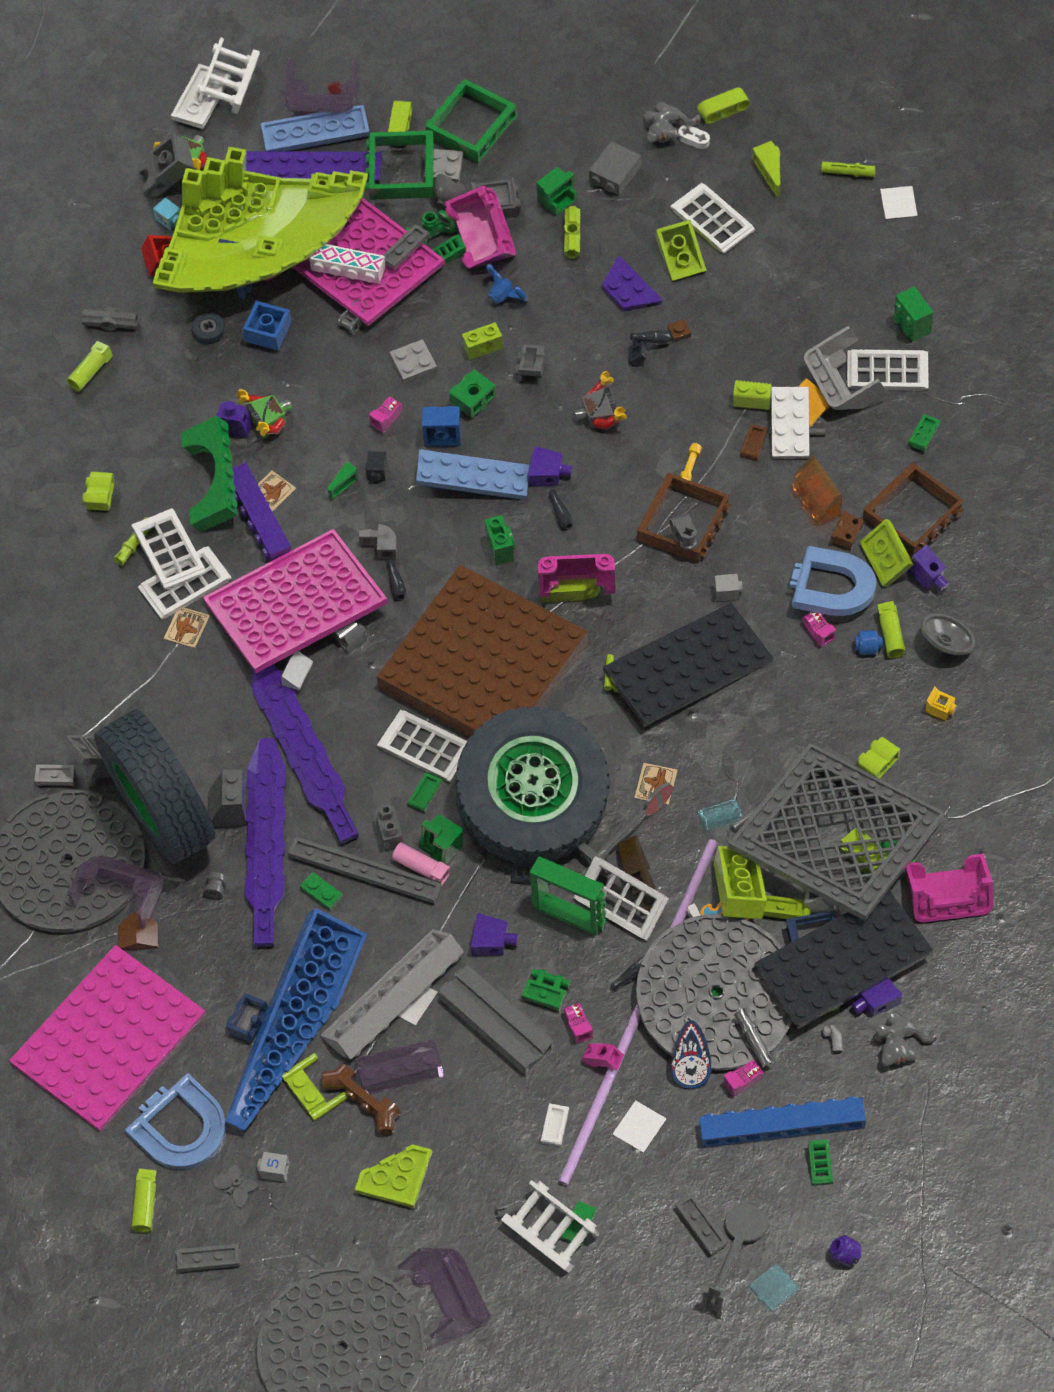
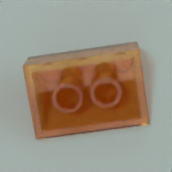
[792,455,843,526]

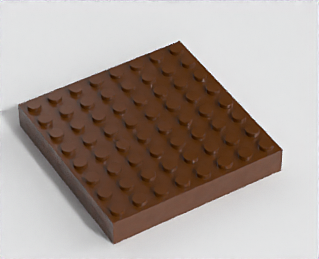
[377,565,588,737]

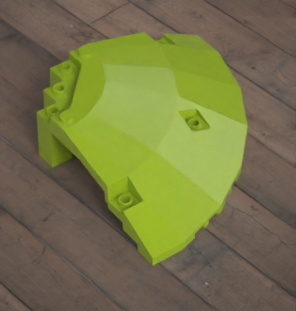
[153,147,368,293]

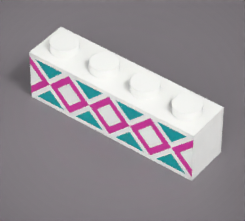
[310,244,386,284]

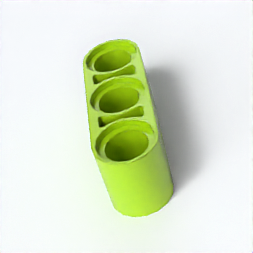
[697,88,750,124]
[388,101,412,132]

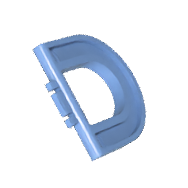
[789,546,876,616]
[124,1073,226,1170]

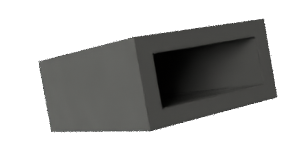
[589,141,641,195]

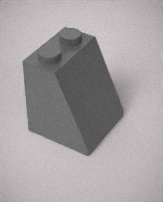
[208,769,247,827]

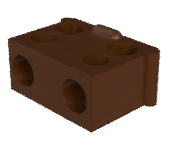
[830,511,864,550]

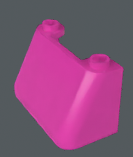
[445,186,516,269]
[538,554,616,597]
[905,854,993,922]

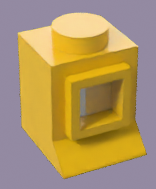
[925,686,957,721]

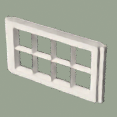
[670,183,755,254]
[847,349,928,391]
[132,508,206,590]
[138,546,232,620]
[377,710,467,782]
[574,856,669,940]

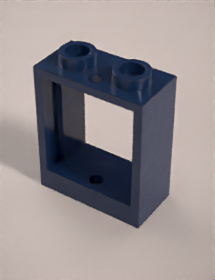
[786,911,835,943]

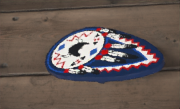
[671,1020,712,1089]

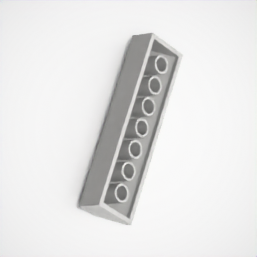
[320,929,464,1059]

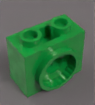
[449,370,496,418]
[484,515,515,566]

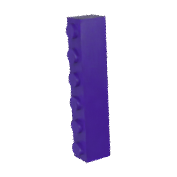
[232,463,292,562]

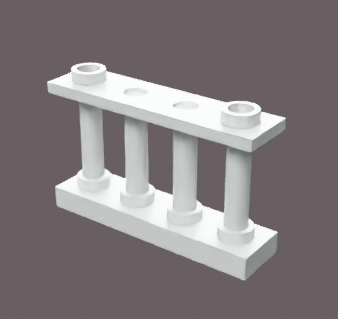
[197,38,260,115]
[501,1180,599,1273]

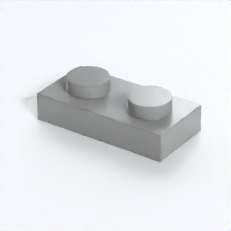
[34,765,76,786]

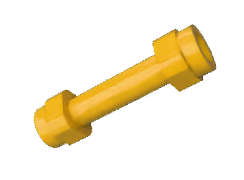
[680,443,702,481]

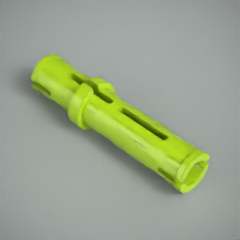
[821,161,876,177]
[113,517,152,566]

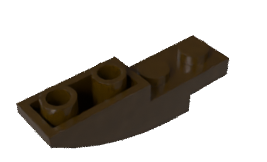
[618,835,657,912]

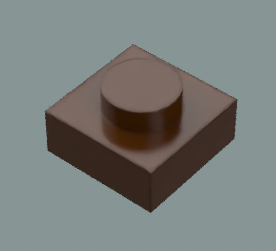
[667,319,691,343]

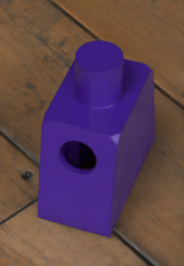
[216,401,253,438]
[528,446,573,486]
[907,545,949,591]
[471,913,519,956]
[852,978,903,1016]

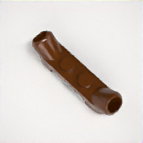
[322,1063,401,1135]

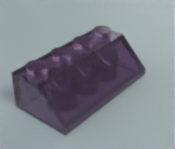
[355,1039,443,1095]

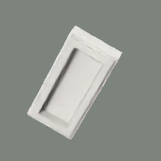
[541,1104,569,1147]

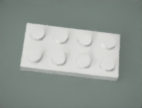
[171,64,231,129]
[771,387,809,459]

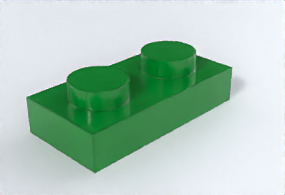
[300,872,343,911]

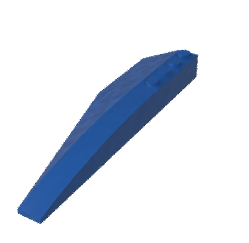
[226,908,367,1131]

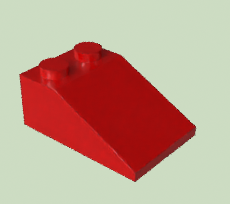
[141,235,172,276]

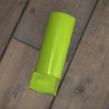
[66,341,113,392]
[877,601,906,658]
[131,1169,156,1232]

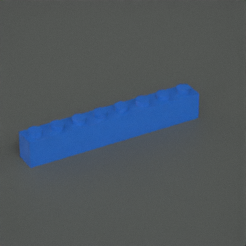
[699,1096,866,1148]

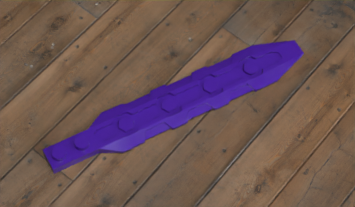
[251,665,359,845]
[245,738,286,947]

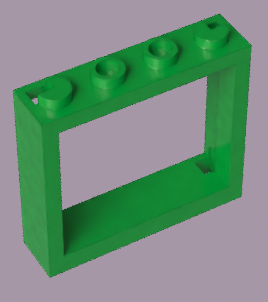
[425,79,517,163]
[366,131,434,200]
[530,856,607,936]

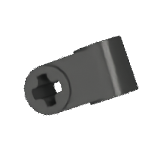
[337,300,367,335]
[669,514,697,550]

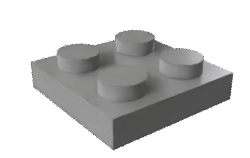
[424,149,464,183]
[390,339,437,383]

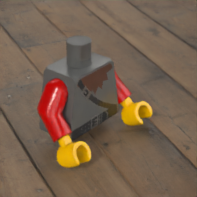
[574,371,627,430]

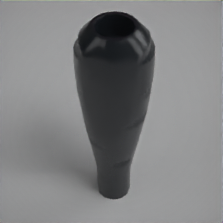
[630,330,672,345]
[549,490,574,529]
[387,559,407,600]
[611,955,645,990]

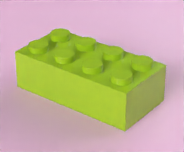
[714,846,767,919]

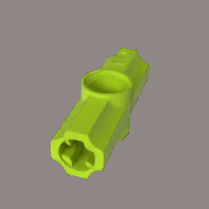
[564,206,581,259]

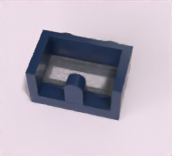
[226,993,268,1045]

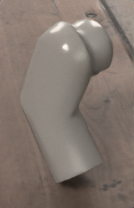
[823,1025,843,1051]

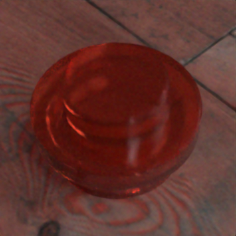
[327,80,344,95]

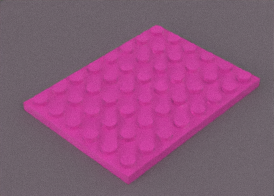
[269,198,445,326]
[203,529,388,673]
[9,945,206,1131]

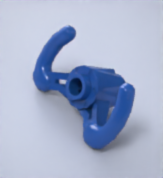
[486,264,528,304]

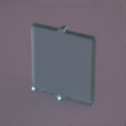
[749,1263,800,1312]

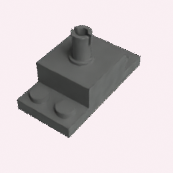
[63,735,111,786]

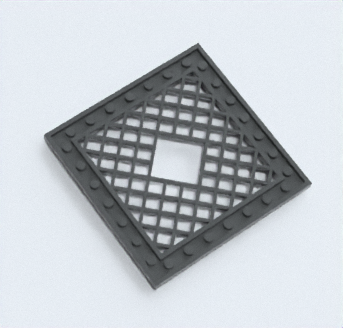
[728,743,945,921]

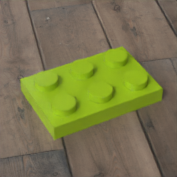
[860,519,913,587]

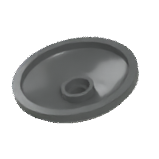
[921,613,976,655]

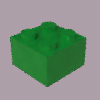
[893,286,933,342]

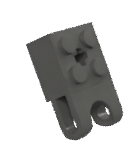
[138,133,194,199]

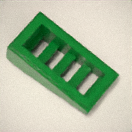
[432,234,466,263]
[327,461,359,501]
[808,1139,833,1185]

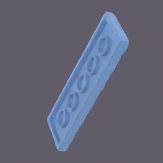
[261,105,370,152]
[416,449,529,500]

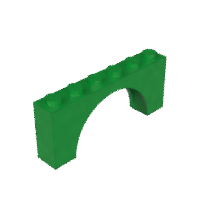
[181,416,237,532]

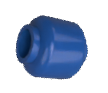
[855,630,883,655]

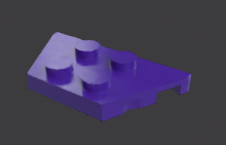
[602,256,663,312]

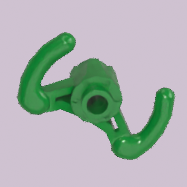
[405,210,458,245]

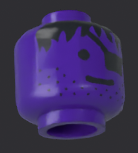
[830,1235,861,1266]

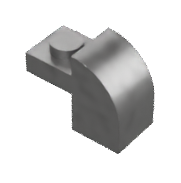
[359,524,397,560]

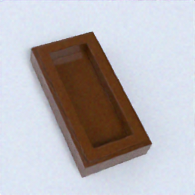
[740,424,768,461]

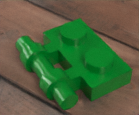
[521,968,571,1011]

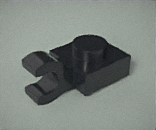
[629,340,647,366]

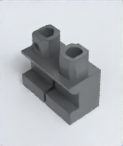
[375,805,404,852]

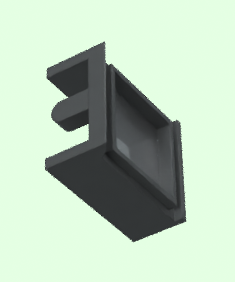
[471,178,521,218]

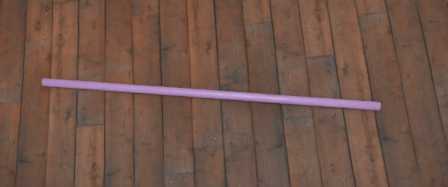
[558,839,718,1186]

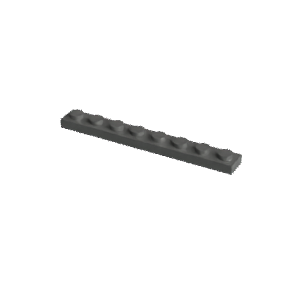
[288,837,442,903]

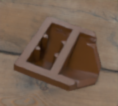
[118,912,158,951]

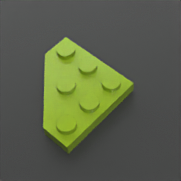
[355,1144,433,1208]

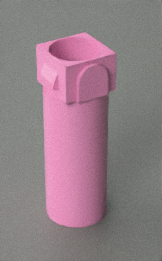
[392,842,450,886]

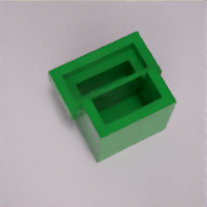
[536,167,577,216]
[419,814,464,865]

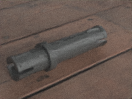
[734,1008,774,1068]

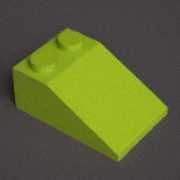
[655,219,706,281]

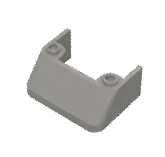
[804,326,888,410]

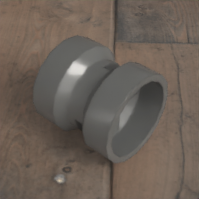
[204,872,227,898]

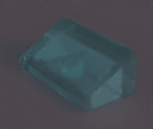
[698,799,742,831]

